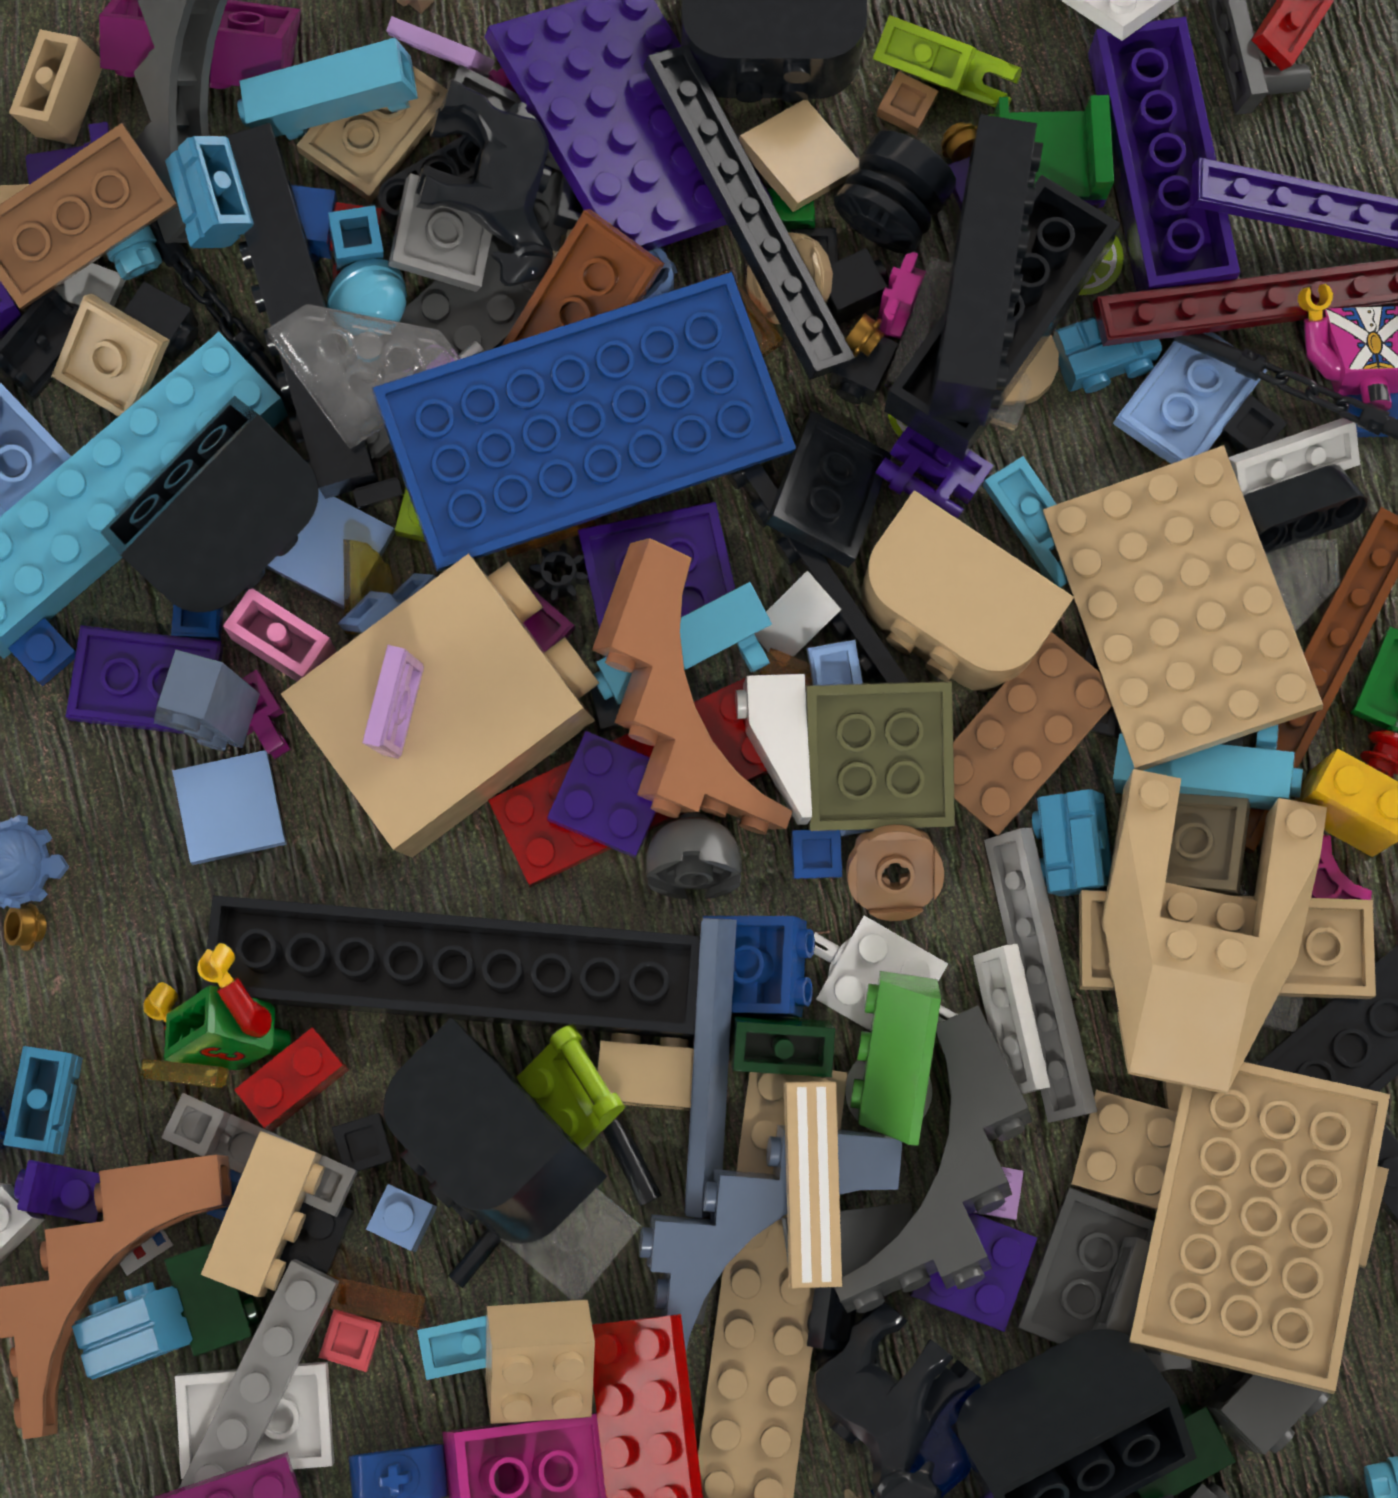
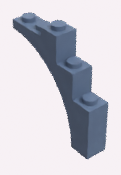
[639,1125,902,1351]

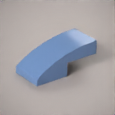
[338,573,436,633]

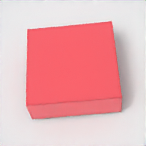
[318,1309,383,1372]

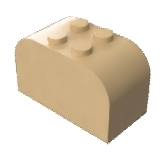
[861,490,1074,692]

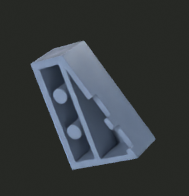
[154,650,260,751]

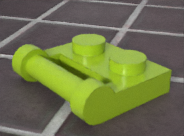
[517,1025,625,1150]

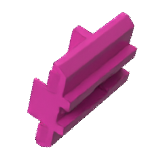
[877,252,926,339]

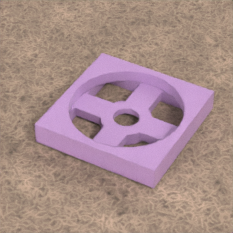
[386,16,495,77]
[362,645,424,759]

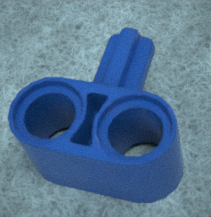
[348,1444,448,1498]

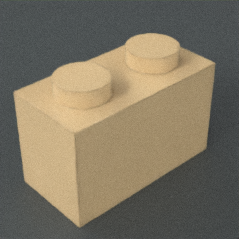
[9,29,102,145]
[598,1033,694,1111]

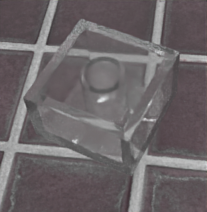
[500,1188,642,1301]

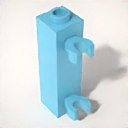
[237,38,418,140]
[594,582,772,705]
[1113,724,1303,810]

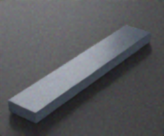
[685,918,737,1218]

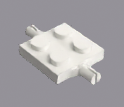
[814,916,958,1031]

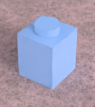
[366,1184,437,1252]

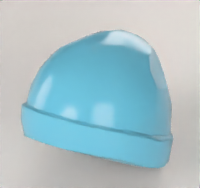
[327,258,407,339]

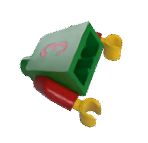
[143,943,291,1071]

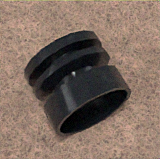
[834,130,956,254]

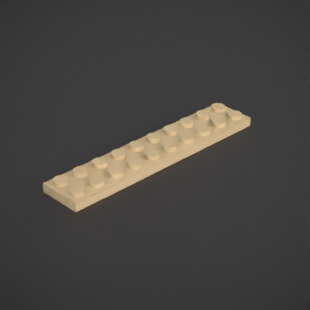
[698,1070,848,1498]

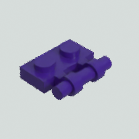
[876,426,994,519]

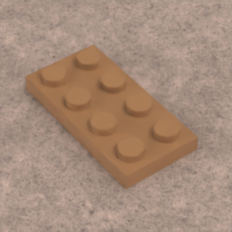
[0,123,178,309]
[953,632,1112,836]

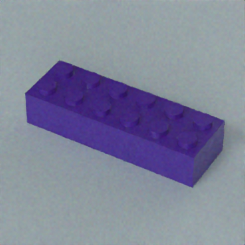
[1088,16,1240,292]

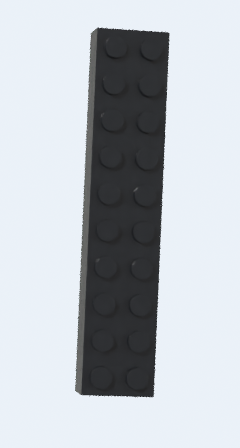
[201,895,700,1040]

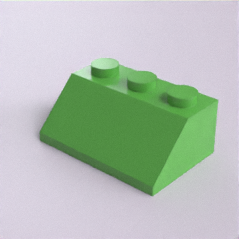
[850,971,941,1146]

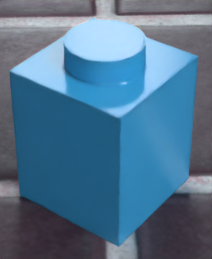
[328,205,384,271]

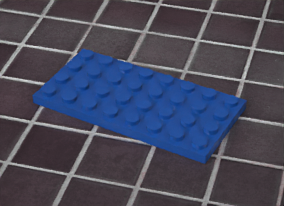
[372,272,796,572]

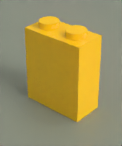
[1294,748,1398,857]

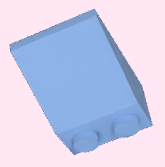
[0,383,71,517]

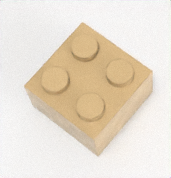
[485,1300,595,1424]

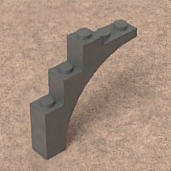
[134,0,228,243]
[834,1005,1032,1313]

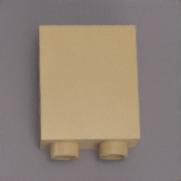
[281,553,599,858]

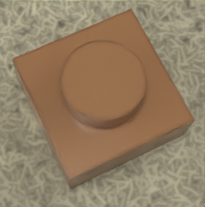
[876,71,939,136]

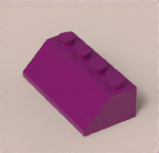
[99,0,301,89]

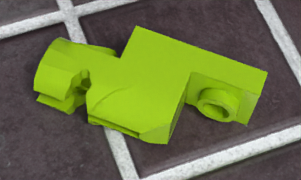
[873,15,1022,108]

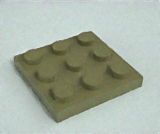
[806,681,955,831]

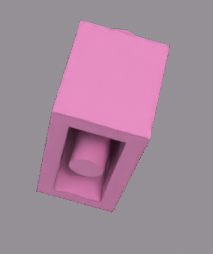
[223,588,336,681]

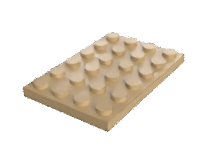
[1043,445,1323,771]
[1129,1062,1390,1394]

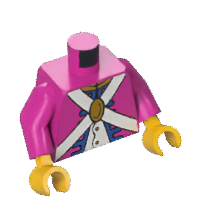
[1298,284,1398,411]

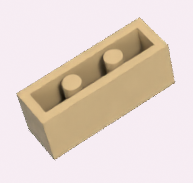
[201,1131,325,1297]

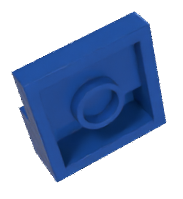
[703,916,815,1018]

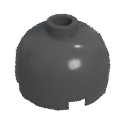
[646,813,742,899]

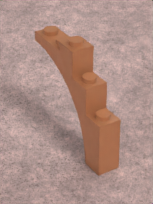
[592,538,793,835]
[0,1154,232,1439]

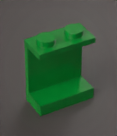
[988,95,1114,200]

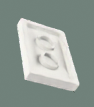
[175,1361,335,1479]

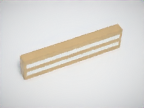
[784,1082,842,1288]

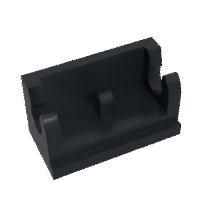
[0,289,78,399]

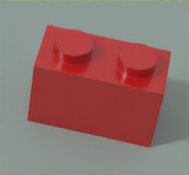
[234,1027,349,1132]

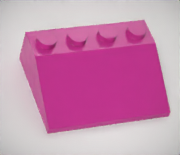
[442,1413,606,1498]

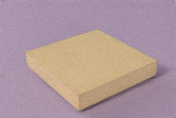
[738,100,860,212]
[52,293,170,417]

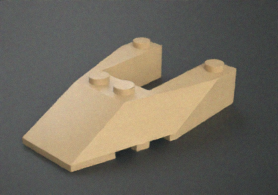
[1102,769,1327,1094]

